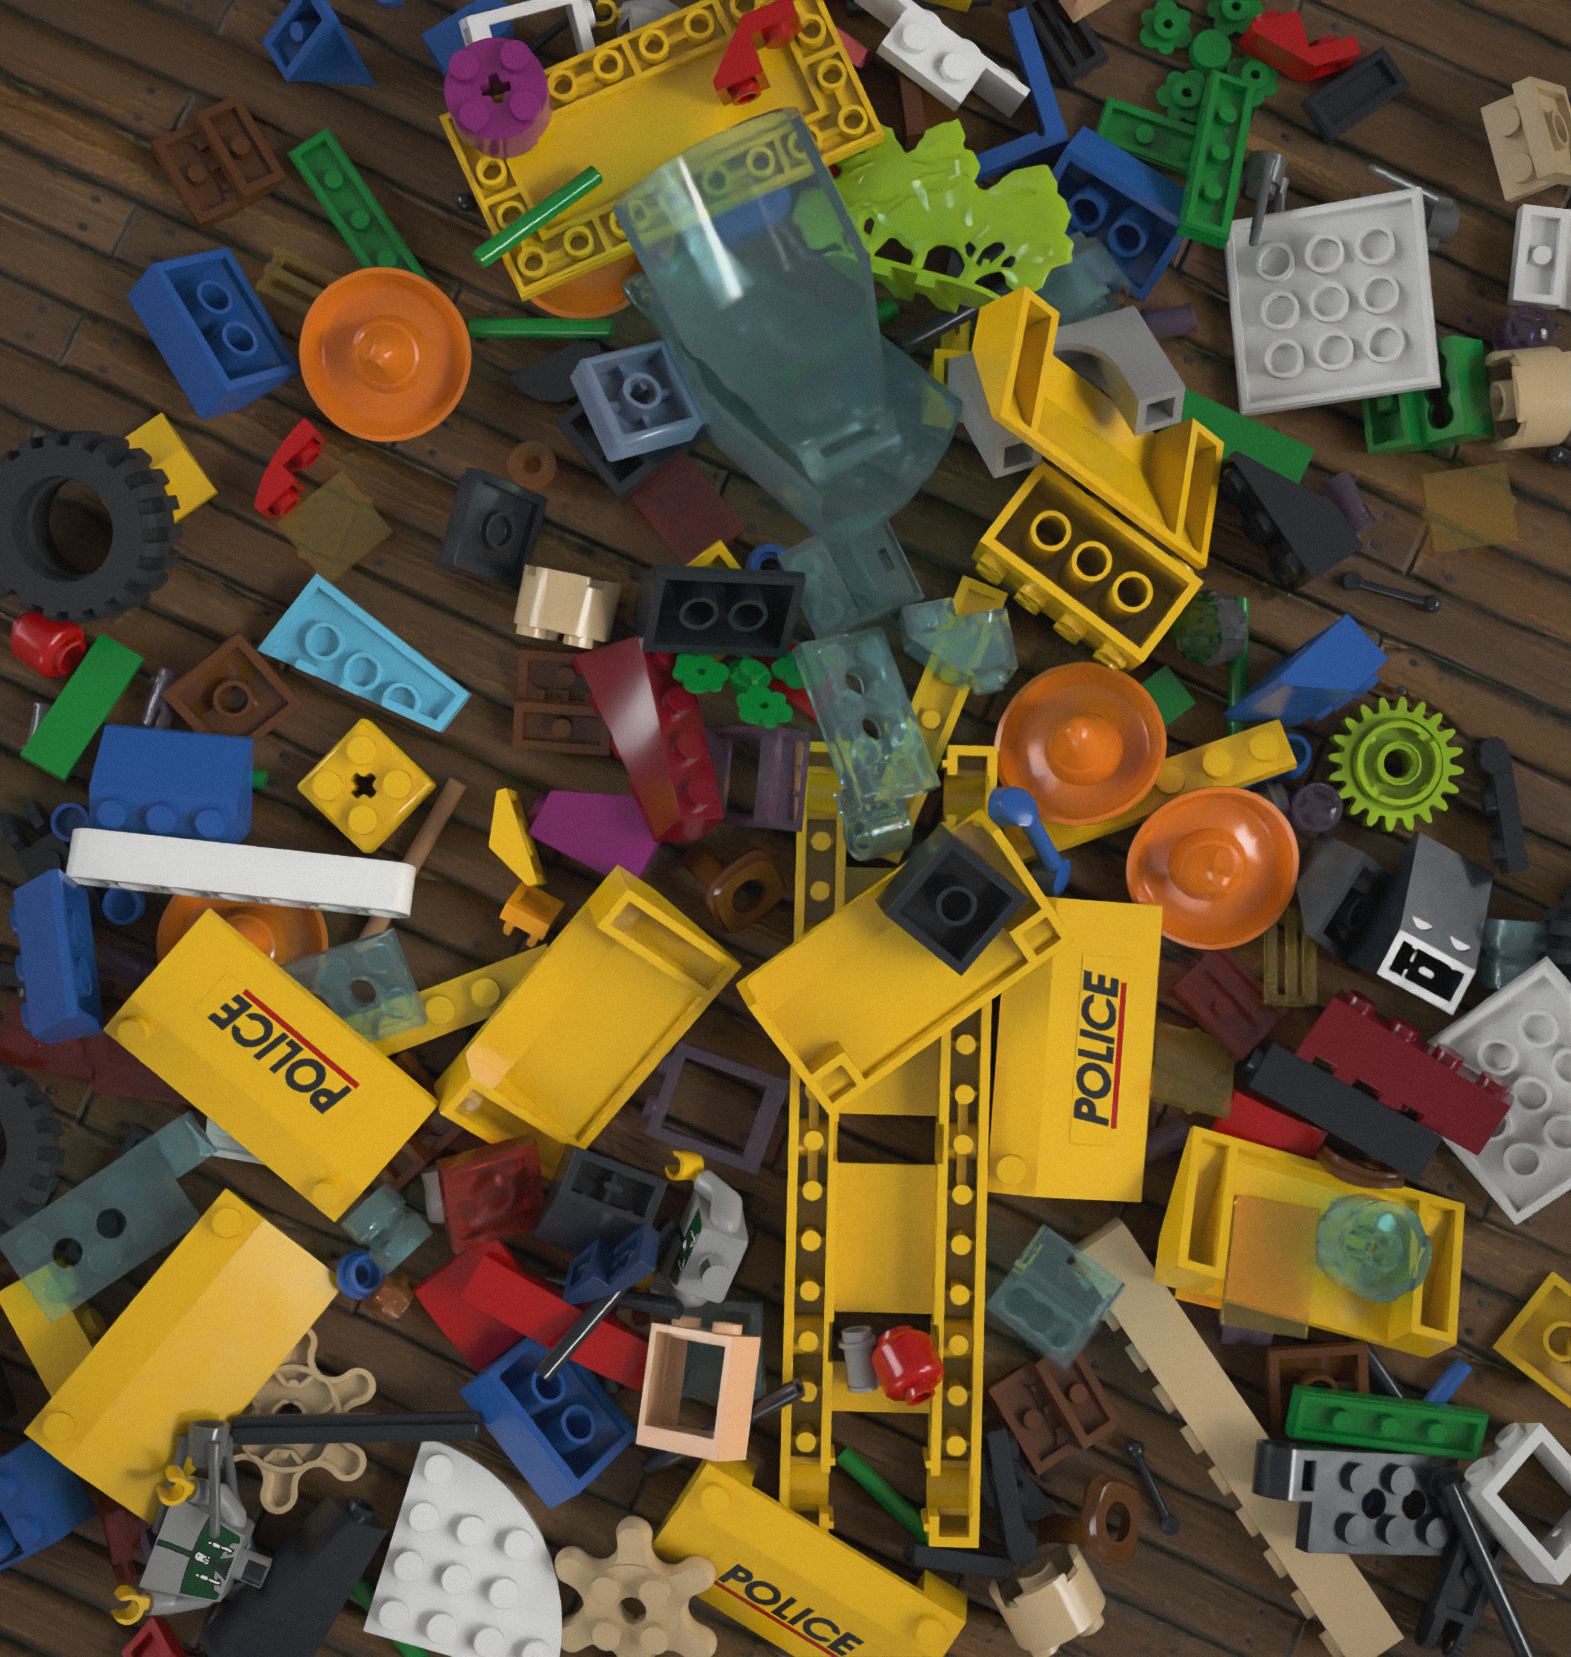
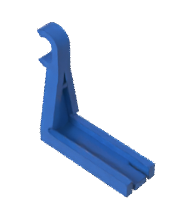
[975,7,1069,182]

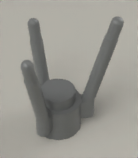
[1236,150,1289,247]
[1360,164,1460,252]
[152,1419,239,1538]

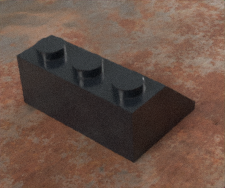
[633,565,806,657]

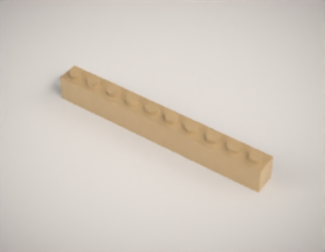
[1069,1217,1404,1657]

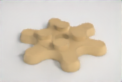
[220,1328,376,1514]
[554,1516,717,1657]

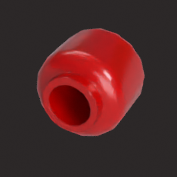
[10,611,87,678]
[871,1325,944,1406]

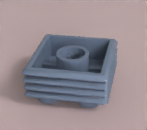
[570,340,703,462]

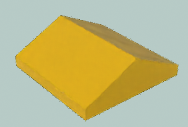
[98,412,218,523]
[489,788,548,887]
[1492,1271,1571,1409]

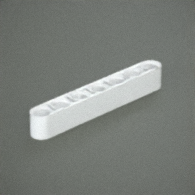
[66,828,416,918]

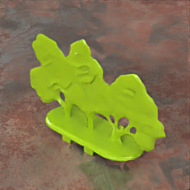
[796,119,1074,314]

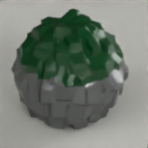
[1169,589,1249,667]

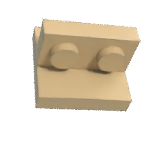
[1480,76,1571,202]

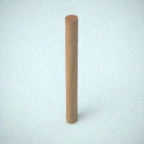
[353,777,467,956]

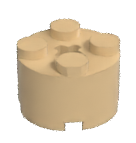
[1485,346,1571,451]
[513,565,622,649]
[989,1543,1105,1657]

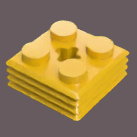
[297,718,436,853]

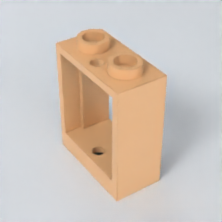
[636,1315,761,1462]

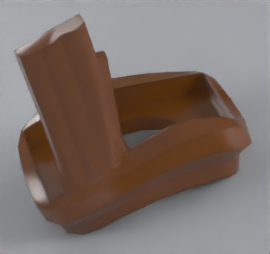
[679,844,786,933]
[1315,1144,1405,1189]
[1038,1474,1141,1569]

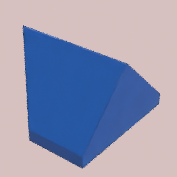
[262,0,377,86]

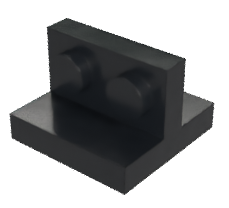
[436,467,548,591]

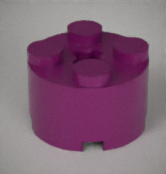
[444,37,552,159]

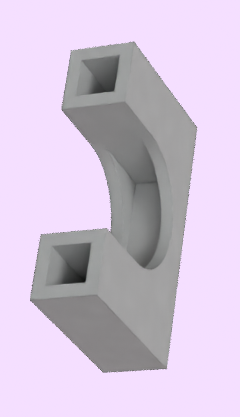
[948,305,1186,478]

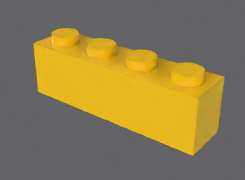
[0,1257,107,1398]

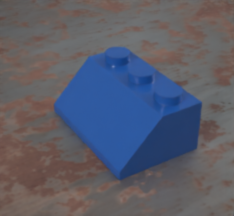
[1052,125,1185,302]
[127,247,301,421]
[1224,614,1388,727]
[89,723,254,845]
[9,869,106,1044]
[459,1336,637,1509]

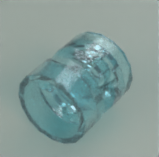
[1476,919,1547,989]
[340,1181,434,1276]

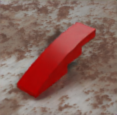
[460,1252,649,1392]

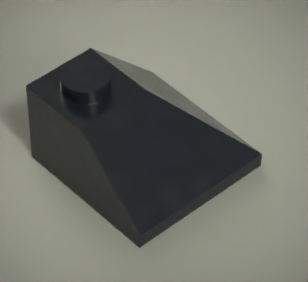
[1296,832,1391,973]

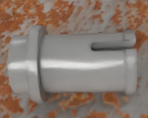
[838,1325,880,1393]

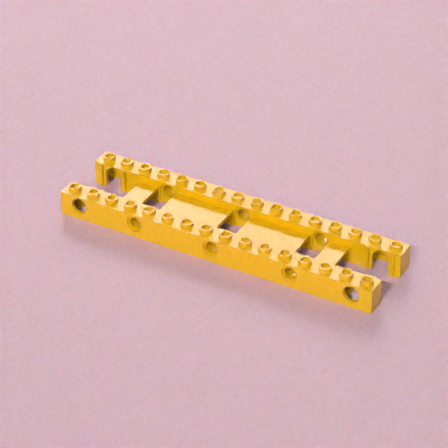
[779,741,998,1548]

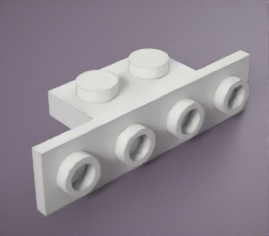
[854,0,1030,118]

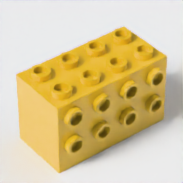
[971,460,1204,674]

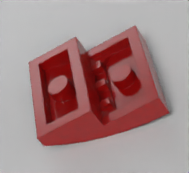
[413,1228,527,1372]

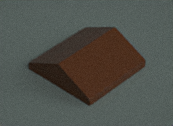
[161,631,303,744]
[1263,1341,1369,1442]

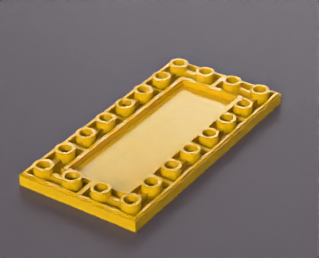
[439,0,885,302]

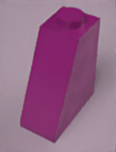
[526,790,661,880]

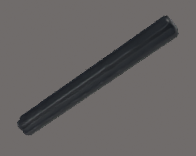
[231,1410,481,1445]

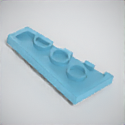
[257,573,472,733]

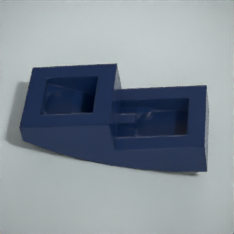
[562,1223,661,1305]

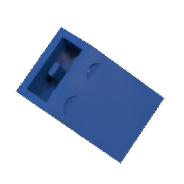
[0,1438,98,1571]

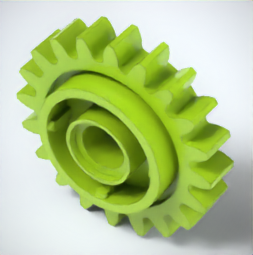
[1324,697,1464,832]

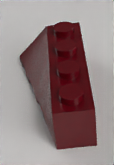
[571,635,724,842]
[1295,989,1515,1156]

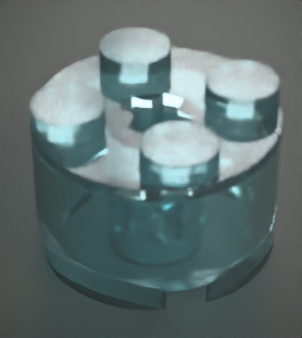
[1034,231,1133,327]
[1314,1193,1432,1303]

